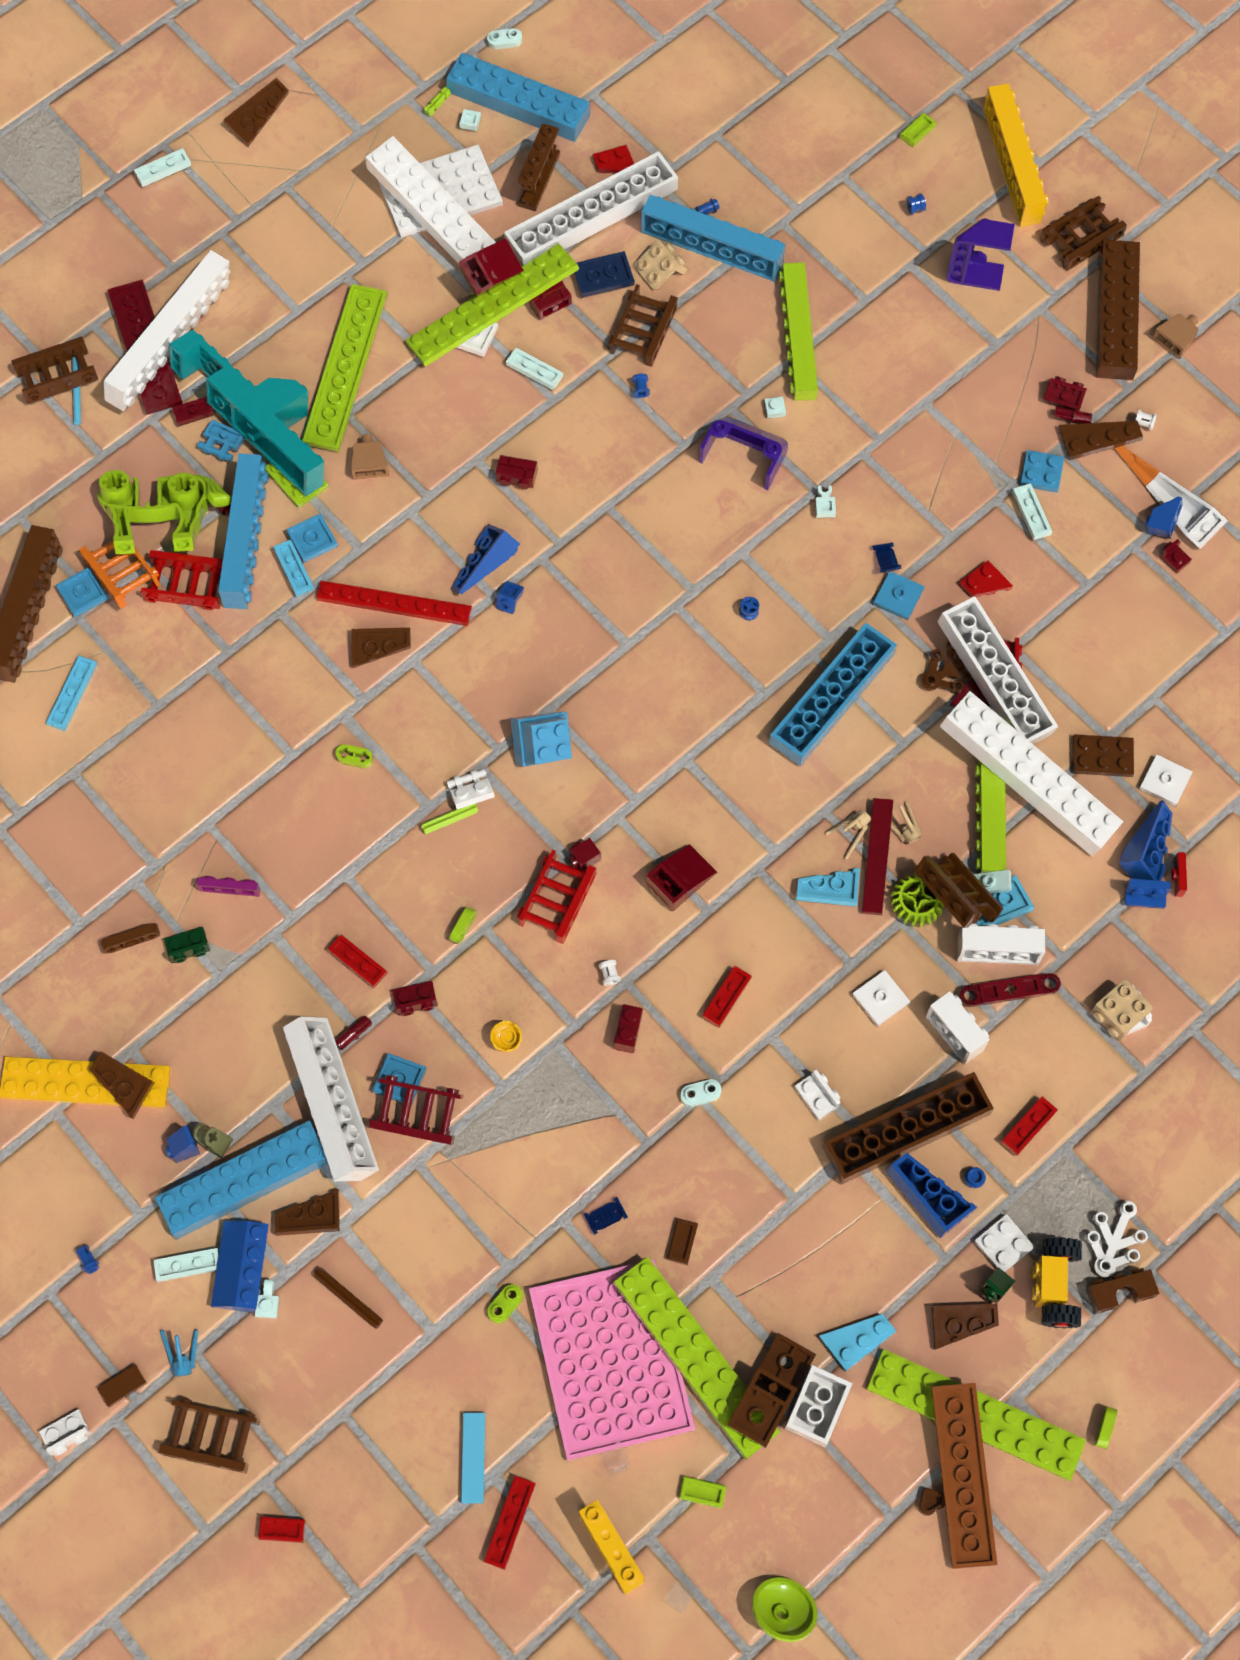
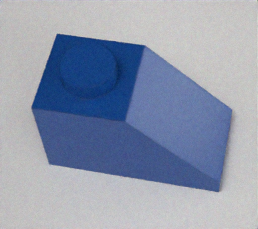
[1145,496,1183,539]
[165,1125,200,1163]

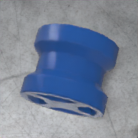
[906,193,926,215]
[740,597,760,621]

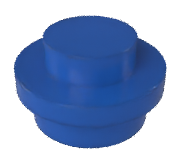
[964,1167,986,1188]

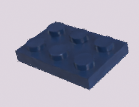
[574,251,635,298]

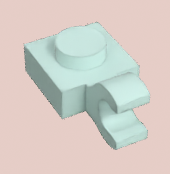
[255,1279,280,1319]

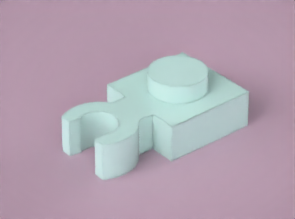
[815,485,836,518]

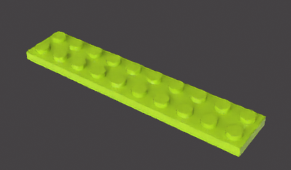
[406,243,579,367]
[302,284,388,452]
[613,1257,780,1460]
[867,1349,1086,1482]

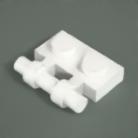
[446,769,495,809]

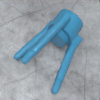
[160,1329,198,1377]

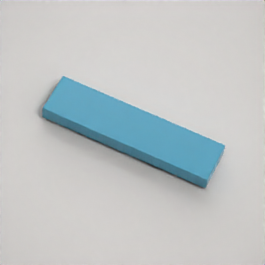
[46,655,97,731]
[461,1413,486,1504]

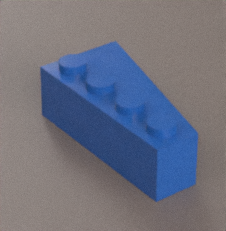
[886,1153,977,1238]

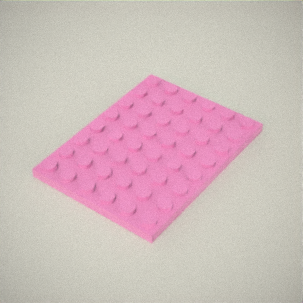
[529,1259,695,1461]

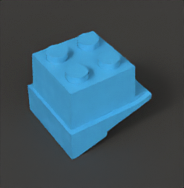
[511,711,572,767]

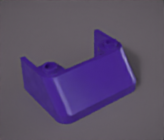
[947,218,1015,291]
[699,416,788,490]

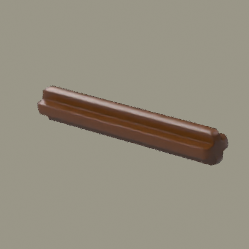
[314,1267,383,1329]

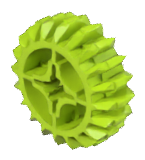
[891,873,945,927]

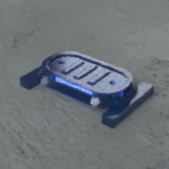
[872,542,901,572]
[584,1197,628,1235]

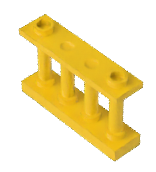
[578,1499,645,1595]

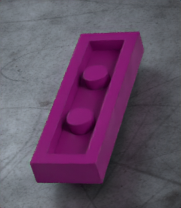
[196,876,261,897]

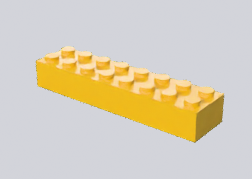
[983,83,1048,227]

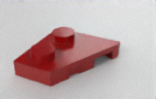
[593,145,634,174]
[959,560,1013,598]

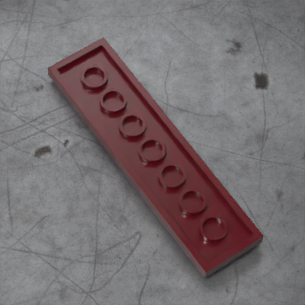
[107,279,183,415]

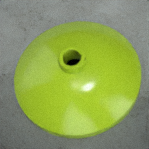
[752,1577,818,1642]

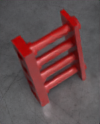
[141,550,223,610]
[517,849,597,944]

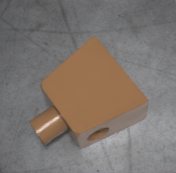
[1153,314,1199,359]
[351,434,389,480]

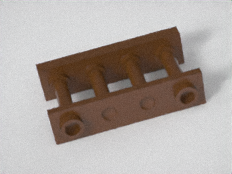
[608,284,678,367]
[11,336,99,404]
[158,1398,260,1474]

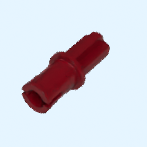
[1054,407,1092,423]
[335,1016,372,1050]

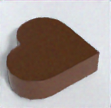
[919,1487,945,1516]

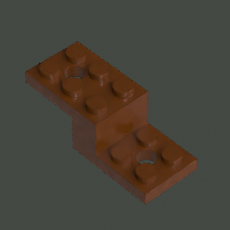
[727,1333,816,1449]

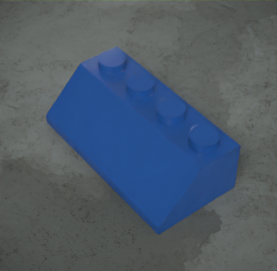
[210,1221,269,1313]

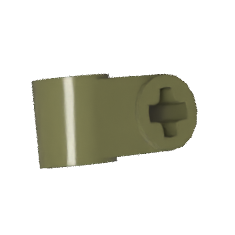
[192,1123,233,1158]

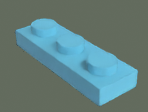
[273,540,314,597]

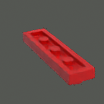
[484,1476,536,1570]

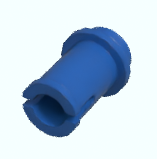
[695,198,720,215]
[76,1245,99,1274]

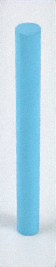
[72,357,81,425]

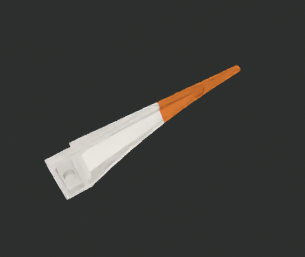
[1115,446,1228,549]

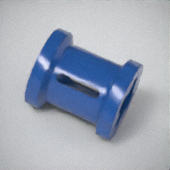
[631,373,650,398]

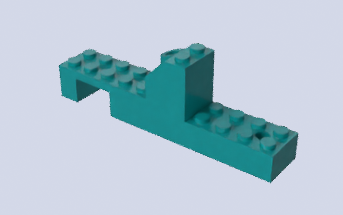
[169,329,324,496]

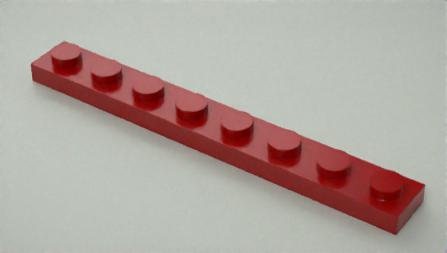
[316,580,472,626]

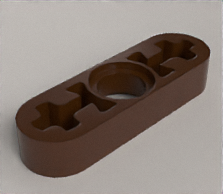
[100,923,160,954]

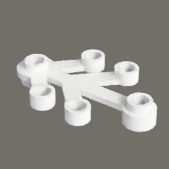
[1086,1201,1148,1278]

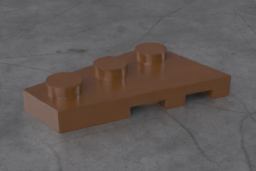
[352,627,411,668]
[275,1189,340,1236]
[932,1304,999,1350]

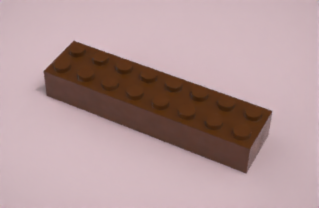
[1096,239,1140,381]
[0,525,63,683]
[823,1072,994,1184]

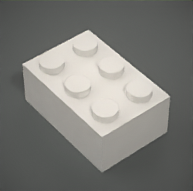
[926,991,990,1065]
[785,1365,853,1447]

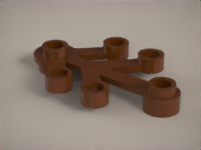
[920,641,976,694]

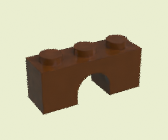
[1086,1268,1160,1315]

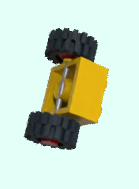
[1031,1237,1082,1329]

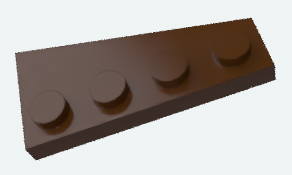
[223,78,289,147]
[1058,421,1143,460]

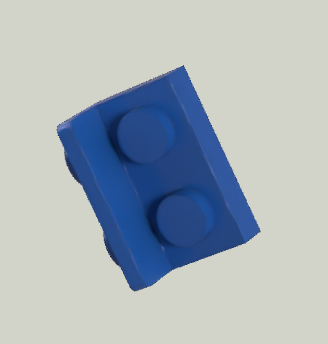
[1125,878,1171,909]

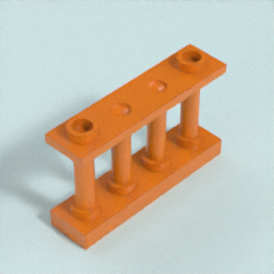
[79,541,160,609]

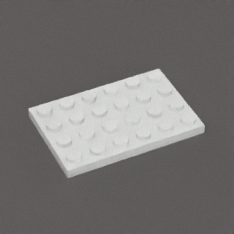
[377,145,503,238]

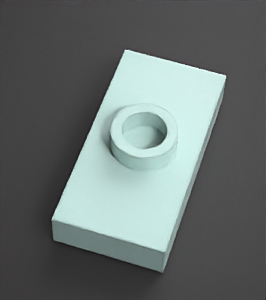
[974,870,1012,893]

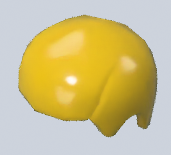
[490,1020,522,1052]

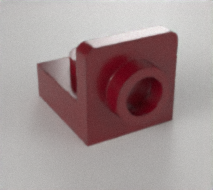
[1161,539,1192,574]

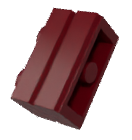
[529,281,572,320]
[496,455,538,489]
[614,1004,643,1053]

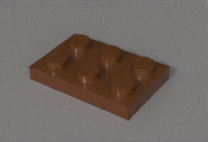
[1073,734,1134,777]

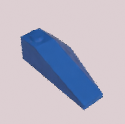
[451,524,520,594]
[1119,800,1173,881]

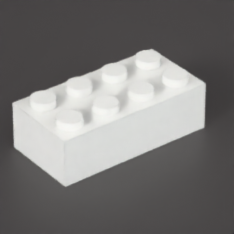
[957,923,1045,965]

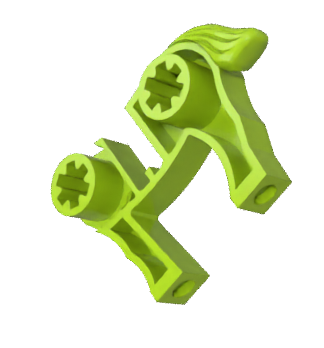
[98,470,231,554]

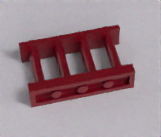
[369,1075,464,1145]

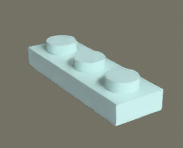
[134,148,192,187]
[506,348,563,390]
[1012,483,1052,540]
[154,1248,219,1282]

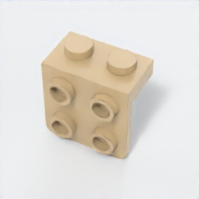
[634,239,689,290]
[1092,980,1153,1041]

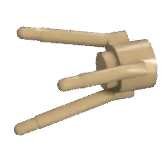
[891,802,922,844]
[825,810,871,859]

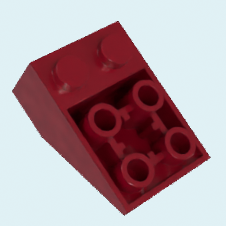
[458,238,524,298]
[646,844,717,911]

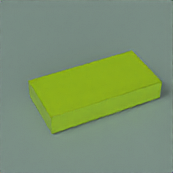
[899,113,937,148]
[679,1476,727,1509]

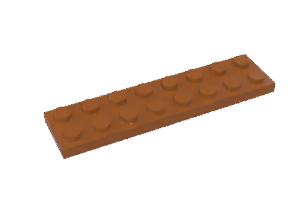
[931,1383,998,1569]

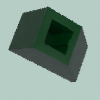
[980,1267,1015,1304]

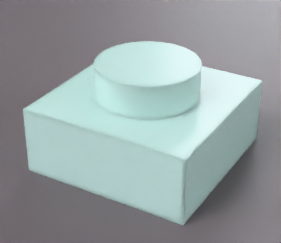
[460,109,481,131]
[764,396,786,419]

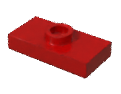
[1171,852,1187,897]
[258,1516,306,1543]

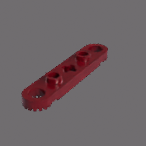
[959,973,1061,1007]

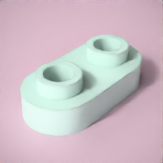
[487,28,522,49]
[680,1079,721,1107]

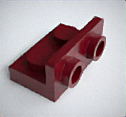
[1044,376,1087,411]
[392,981,438,1016]

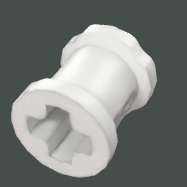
[1135,409,1157,430]
[599,960,621,986]

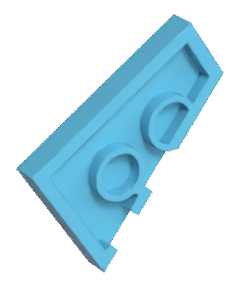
[796,868,860,907]
[976,874,1034,926]
[818,1314,896,1372]

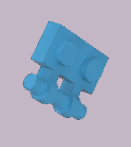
[197,419,245,462]

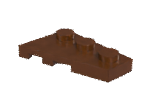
[90,1051,155,1119]

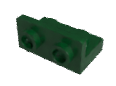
[164,927,211,963]

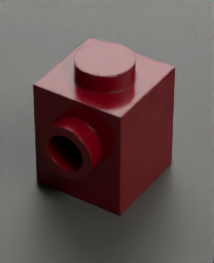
[569,838,601,871]

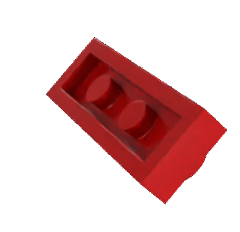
[328,934,388,988]
[702,966,752,1028]
[1001,1096,1058,1156]

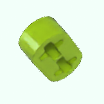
[336,744,373,768]
[450,906,477,944]
[1095,1406,1117,1449]

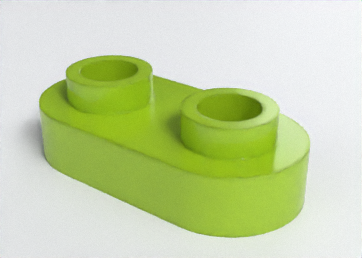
[488,1284,523,1324]

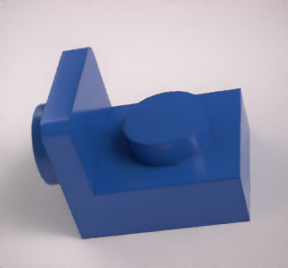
[496,581,524,614]

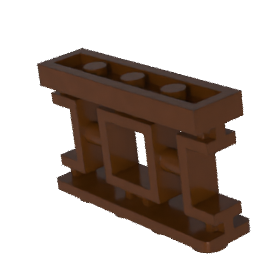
[518,123,560,212]
[1040,196,1127,271]
[914,853,1003,928]

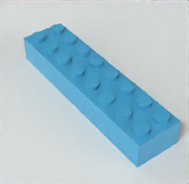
[446,53,590,142]
[641,194,786,282]
[218,453,269,609]
[769,623,897,766]
[155,1120,328,1240]

